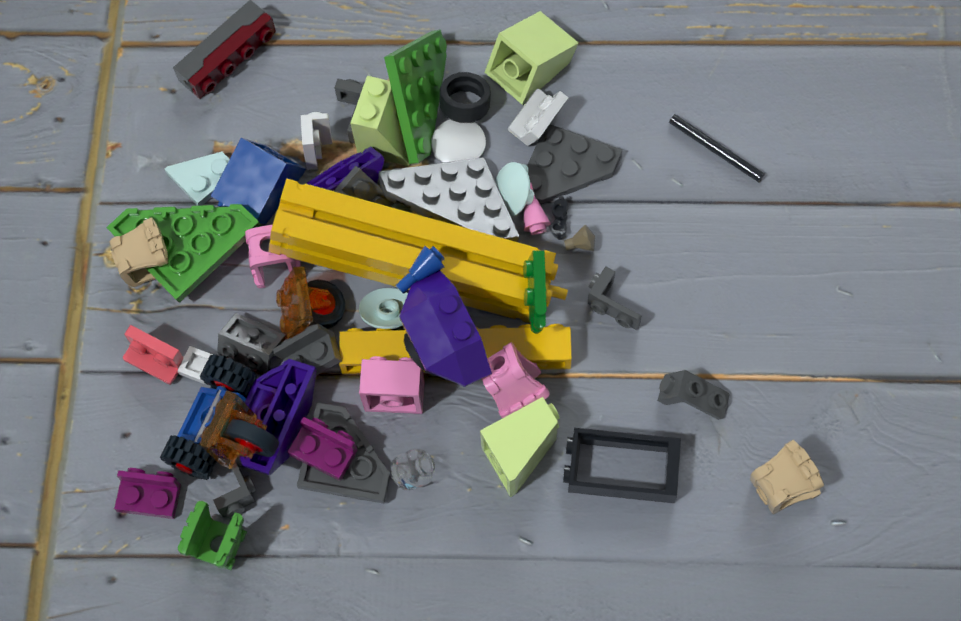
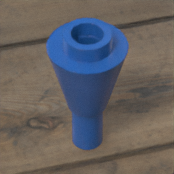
[395,246,445,294]

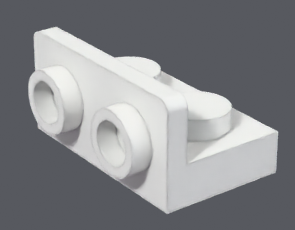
[508,89,568,146]
[301,112,332,170]

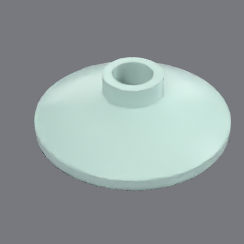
[359,288,408,329]

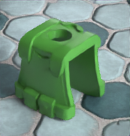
[178,501,247,570]

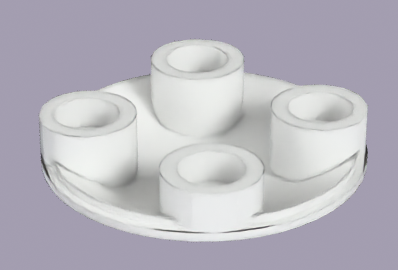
[432,119,486,163]

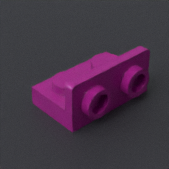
[288,417,358,481]
[114,468,181,519]

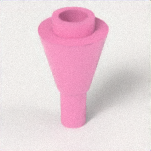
[524,183,551,235]

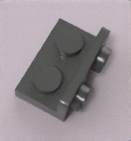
[334,166,394,207]
[217,313,286,374]
[273,324,342,376]

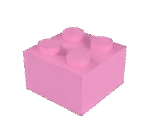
[359,356,425,414]

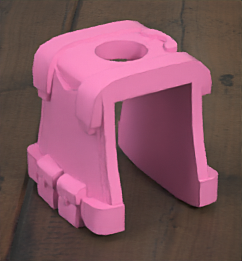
[245,225,301,288]
[482,342,549,418]

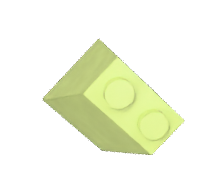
[485,11,578,105]
[351,76,410,166]
[480,397,560,497]

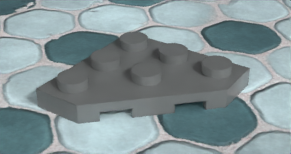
[527,124,622,205]
[297,402,391,504]

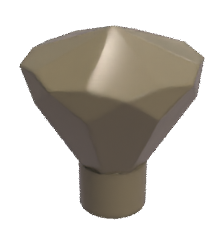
[564,224,595,251]

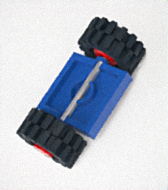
[160,354,257,480]

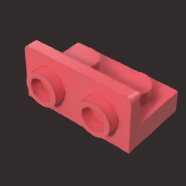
[123,325,184,385]

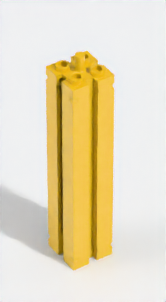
[268,178,568,323]

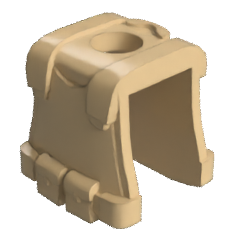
[109,217,168,287]
[750,440,824,514]

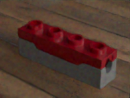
[173,0,276,99]

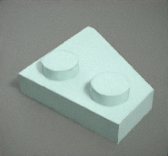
[165,152,230,206]

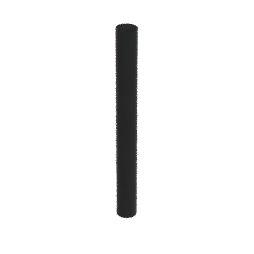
[669,114,765,183]

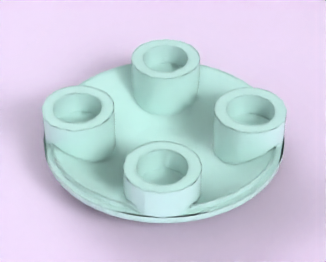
[495,162,534,217]

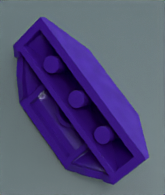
[306,147,385,191]
[399,270,492,387]
[235,359,317,475]

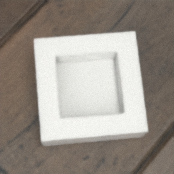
[178,346,213,384]

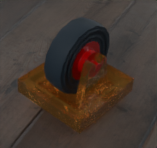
[276,267,345,340]
[200,390,279,469]

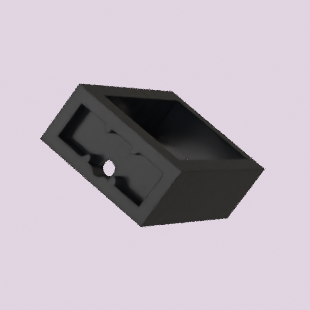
[563,428,681,504]

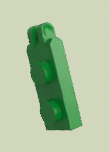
[523,250,547,334]

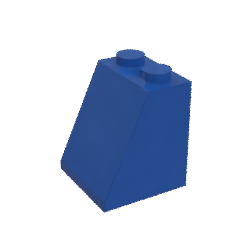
[211,138,306,224]

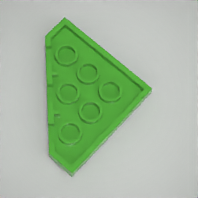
[384,29,447,164]
[106,204,262,303]

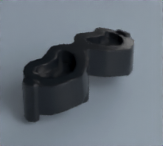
[550,196,568,240]

